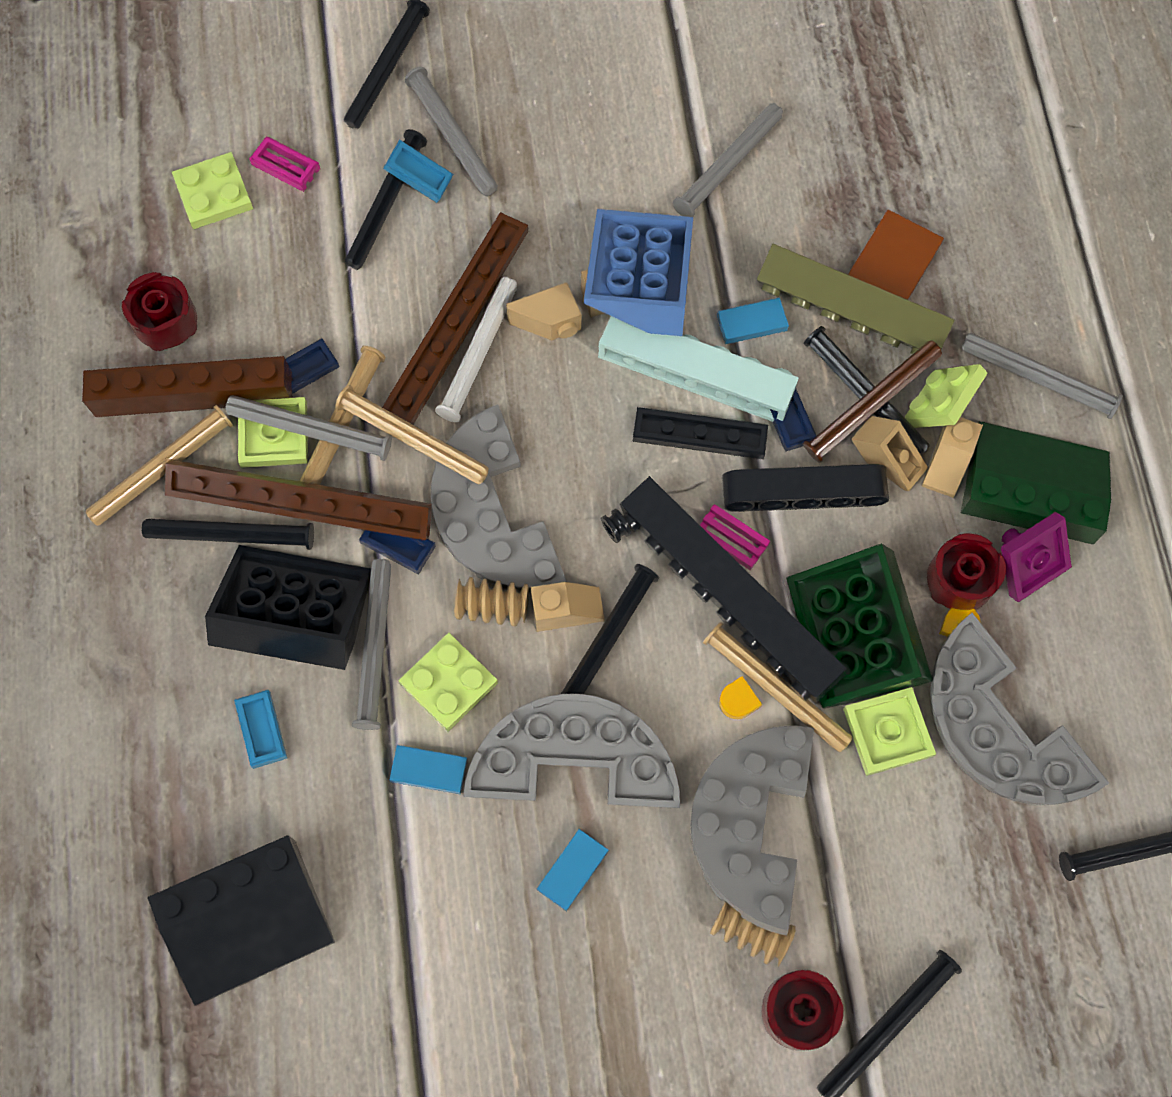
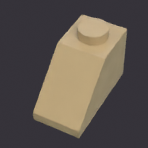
[506,282,582,340]
[851,416,928,491]
[922,417,983,498]
[530,582,605,632]

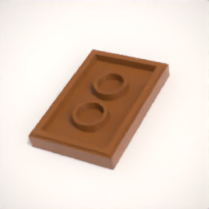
[848,209,944,300]

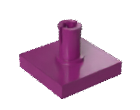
[1001,512,1072,602]

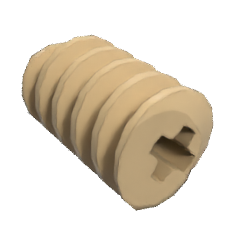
[454,577,529,627]
[710,901,796,967]

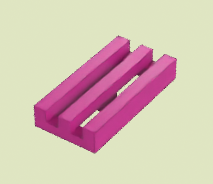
[249,136,320,192]
[700,504,770,571]

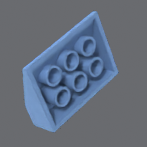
[584,209,693,336]

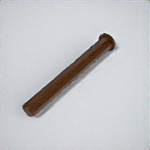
[803,340,942,463]

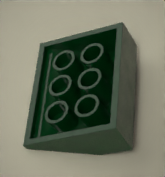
[961,421,1111,545]
[786,543,933,709]

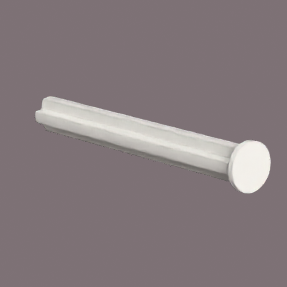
[435,277,517,422]

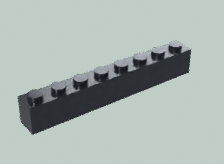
[620,476,847,705]

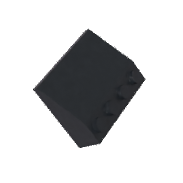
[205,545,371,670]
[147,835,335,1006]

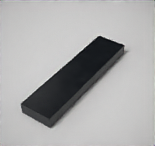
[632,407,768,460]

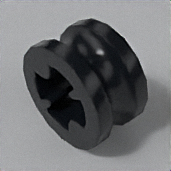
[601,509,632,543]

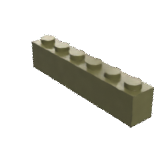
[757,243,955,354]

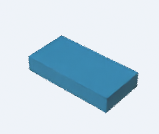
[383,140,454,203]
[717,298,789,344]
[234,689,288,769]
[389,745,468,795]
[537,829,609,912]

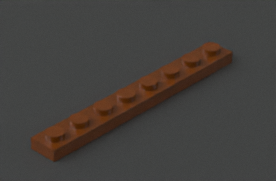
[382,212,529,425]
[165,460,432,540]

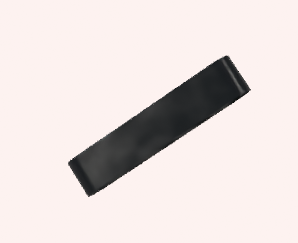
[722,464,889,512]

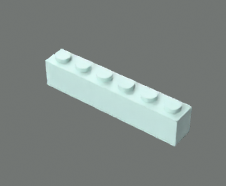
[598,316,799,422]

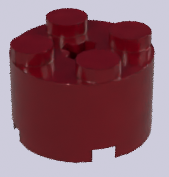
[122,272,198,351]
[927,533,1006,610]
[761,970,844,1051]

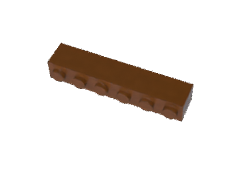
[82,356,293,417]

